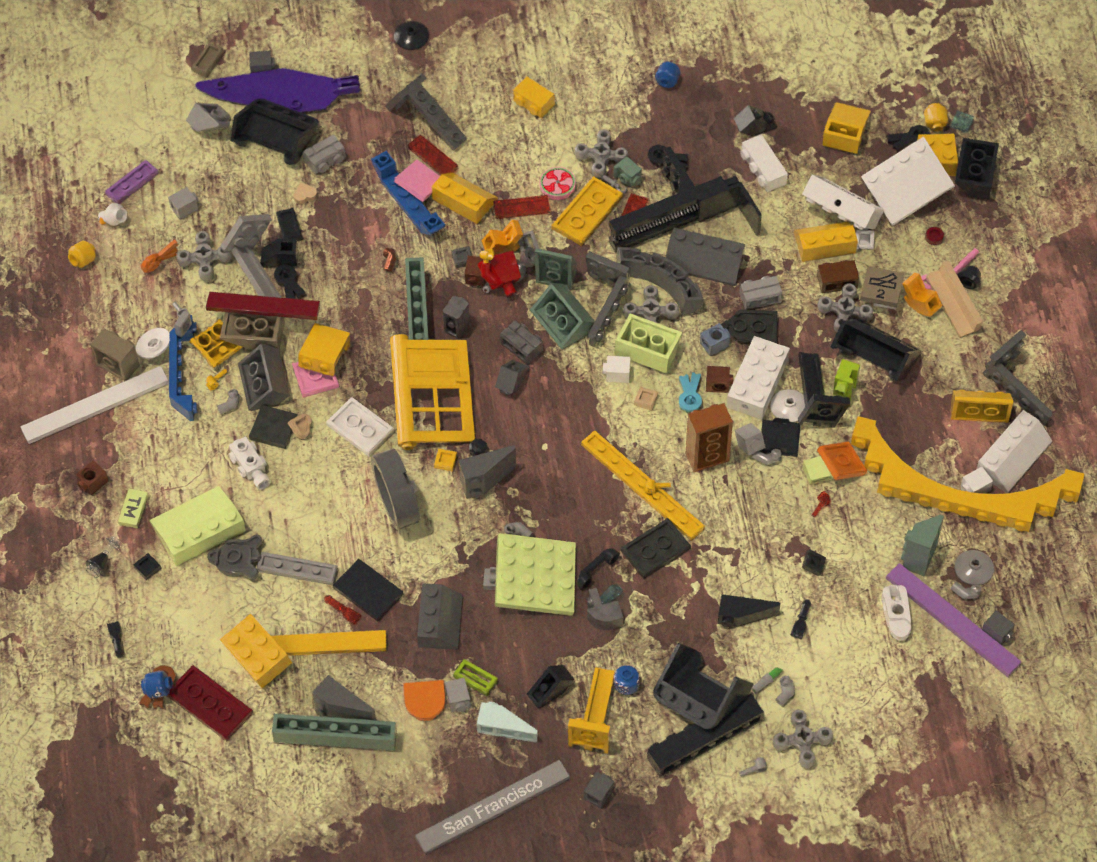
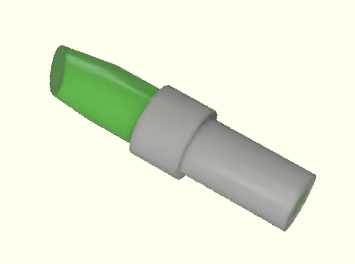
[751,667,783,694]

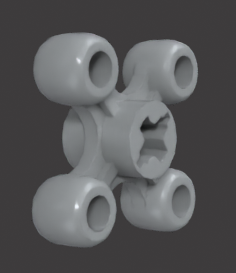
[574,130,628,178]
[176,231,232,281]
[818,284,873,333]
[623,285,679,323]
[773,710,833,768]

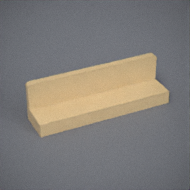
[926,260,983,338]

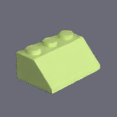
[614,314,682,373]

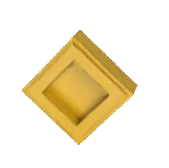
[434,448,457,472]

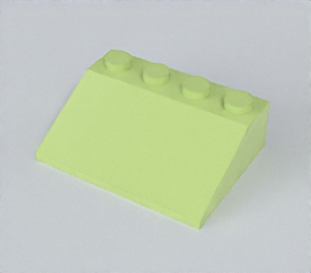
[149,486,246,566]

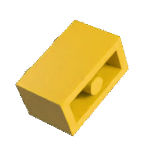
[513,77,555,118]

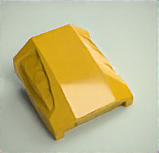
[189,319,243,368]

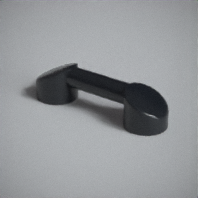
[577,548,620,590]

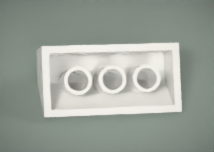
[977,410,1052,493]

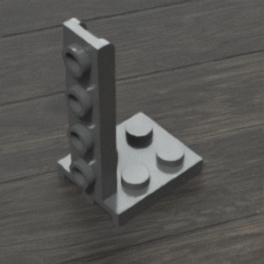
[385,73,468,150]
[586,251,631,347]
[982,330,1053,426]

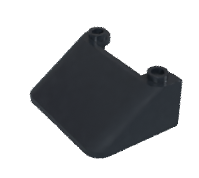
[230,99,319,165]
[653,643,754,729]

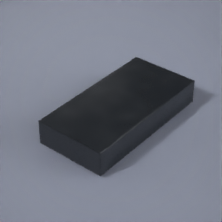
[276,208,302,241]

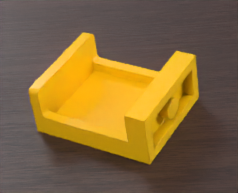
[298,323,350,376]

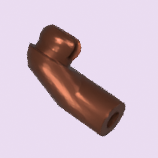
[383,247,396,272]

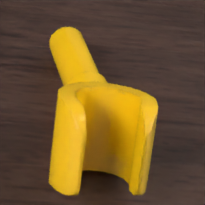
[206,369,227,391]
[644,479,671,494]

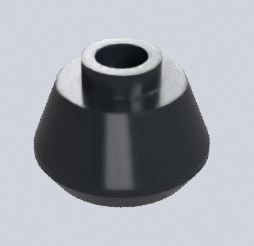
[957,265,981,290]

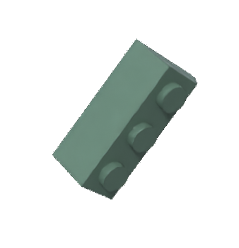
[530,283,595,349]
[901,515,944,576]

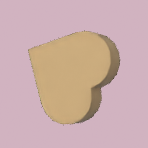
[293,182,317,204]
[288,414,312,439]

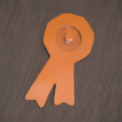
[141,239,178,273]

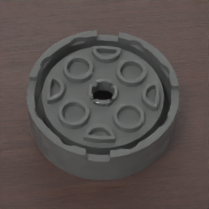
[371,448,420,530]

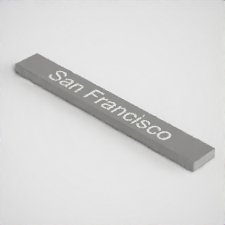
[415,760,570,855]

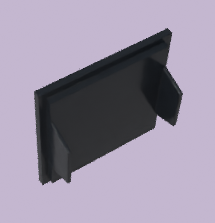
[760,418,800,457]

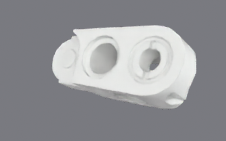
[882,585,911,640]

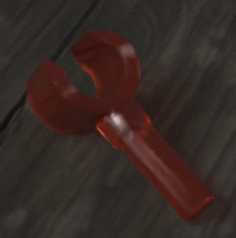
[811,491,830,518]

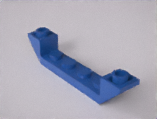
[371,151,446,235]
[169,315,197,421]

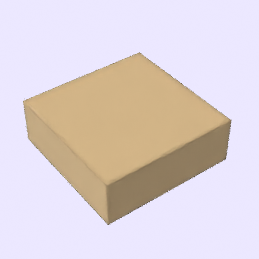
[634,387,658,411]

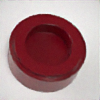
[925,227,944,246]

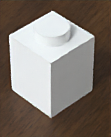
[603,356,630,383]
[961,467,993,494]

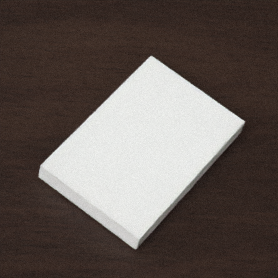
[326,397,395,457]

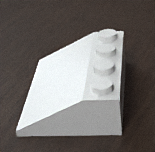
[861,137,955,226]

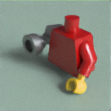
[477,247,535,296]

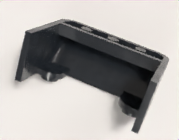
[830,318,921,381]

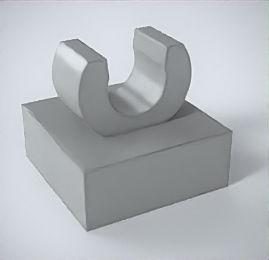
[483,567,496,590]

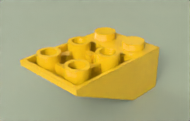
[822,102,871,154]

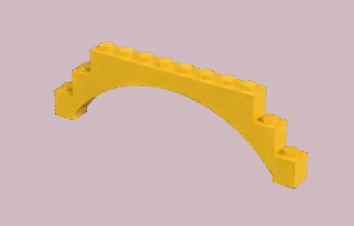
[851,416,1085,532]

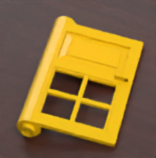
[390,334,475,450]

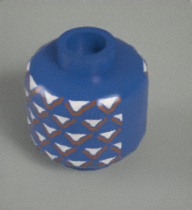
[614,665,640,695]

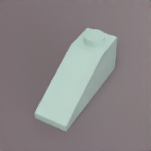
[477,702,538,743]

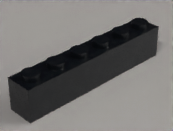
[647,693,764,777]

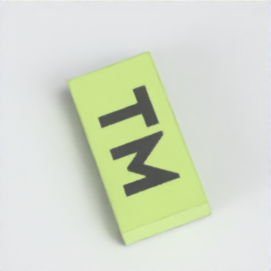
[118,489,148,528]

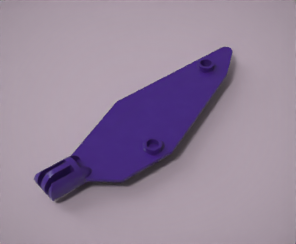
[195,68,361,113]

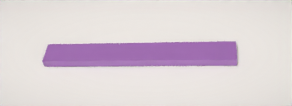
[886,563,1021,677]

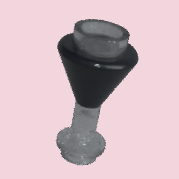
[85,536,121,578]

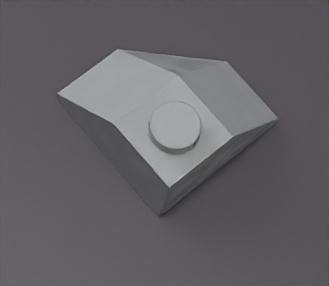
[186,103,230,132]

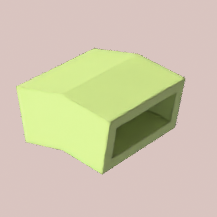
[803,456,833,485]

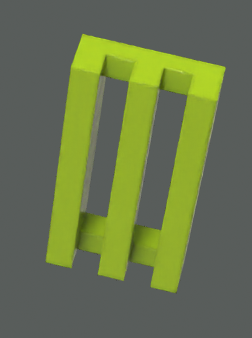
[453,659,498,696]

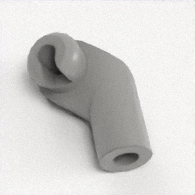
[217,389,240,414]
[752,449,782,465]
[504,522,534,537]
[951,582,982,599]
[775,676,795,706]

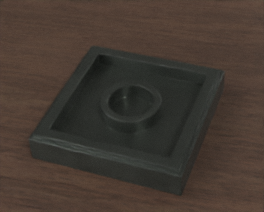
[249,405,298,449]

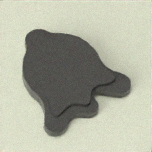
[207,534,263,580]

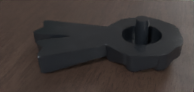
[886,125,931,153]
[648,145,689,170]
[273,264,306,299]

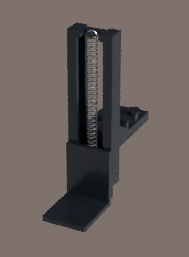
[609,146,762,253]

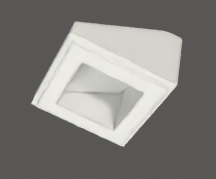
[855,230,874,249]

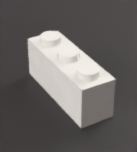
[740,134,788,192]

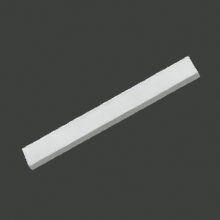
[20,366,169,444]

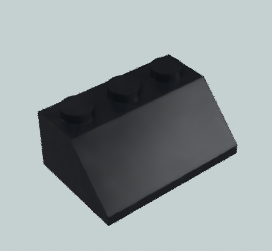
[955,137,999,200]

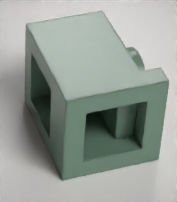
[613,156,642,188]

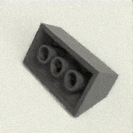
[666,227,745,286]

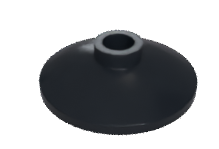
[394,21,429,50]

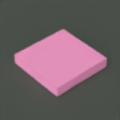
[394,159,440,202]
[292,362,339,397]

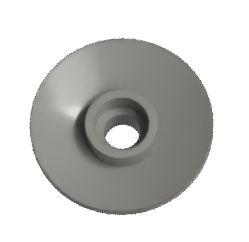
[954,550,994,585]

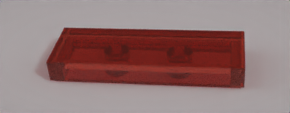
[407,134,458,175]
[493,195,550,219]

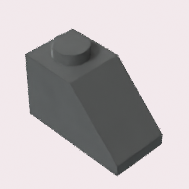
[495,360,530,395]

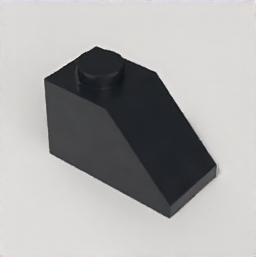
[527,665,574,709]

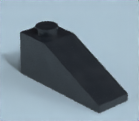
[718,594,781,627]

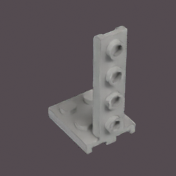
[221,214,281,298]

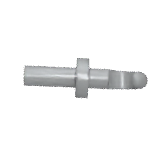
[602,175,627,194]

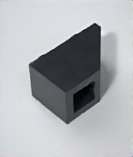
[733,105,777,136]
[260,238,299,266]

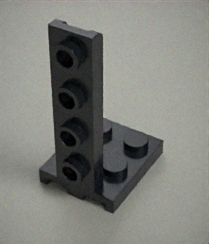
[798,352,850,428]

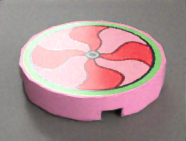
[540,167,576,200]

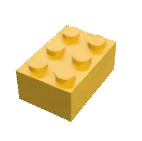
[220,614,292,689]

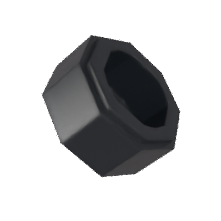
[469,439,487,456]

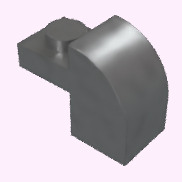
[586,588,624,630]

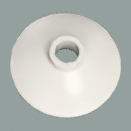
[136,328,170,359]
[770,389,805,423]

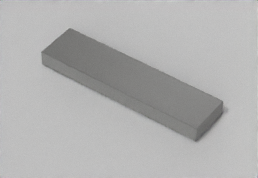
[256,552,338,585]

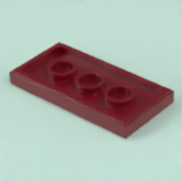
[167,665,253,742]

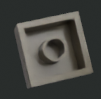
[90,328,139,381]

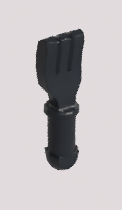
[790,599,811,639]
[107,621,124,658]

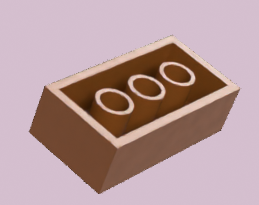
[685,403,733,472]

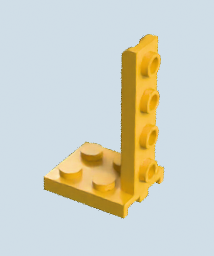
[568,667,615,754]

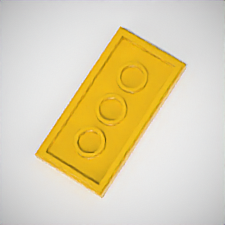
[551,176,623,246]

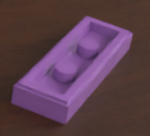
[105,160,159,204]

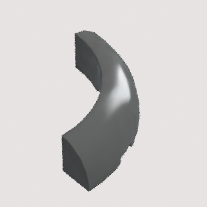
[616,247,704,315]

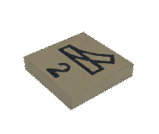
[860,266,904,308]

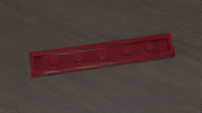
[206,291,321,320]

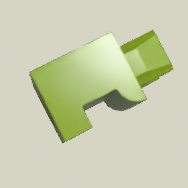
[833,359,860,401]

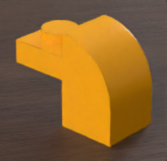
[481,220,523,255]
[902,273,943,317]

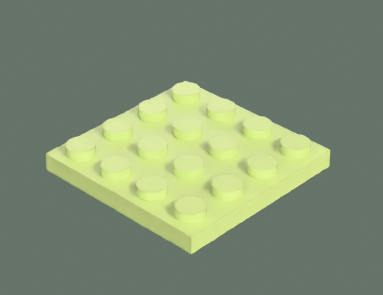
[495,533,576,616]

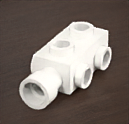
[228,436,271,490]

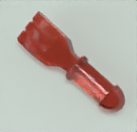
[324,595,362,625]

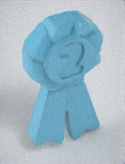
[679,372,702,413]

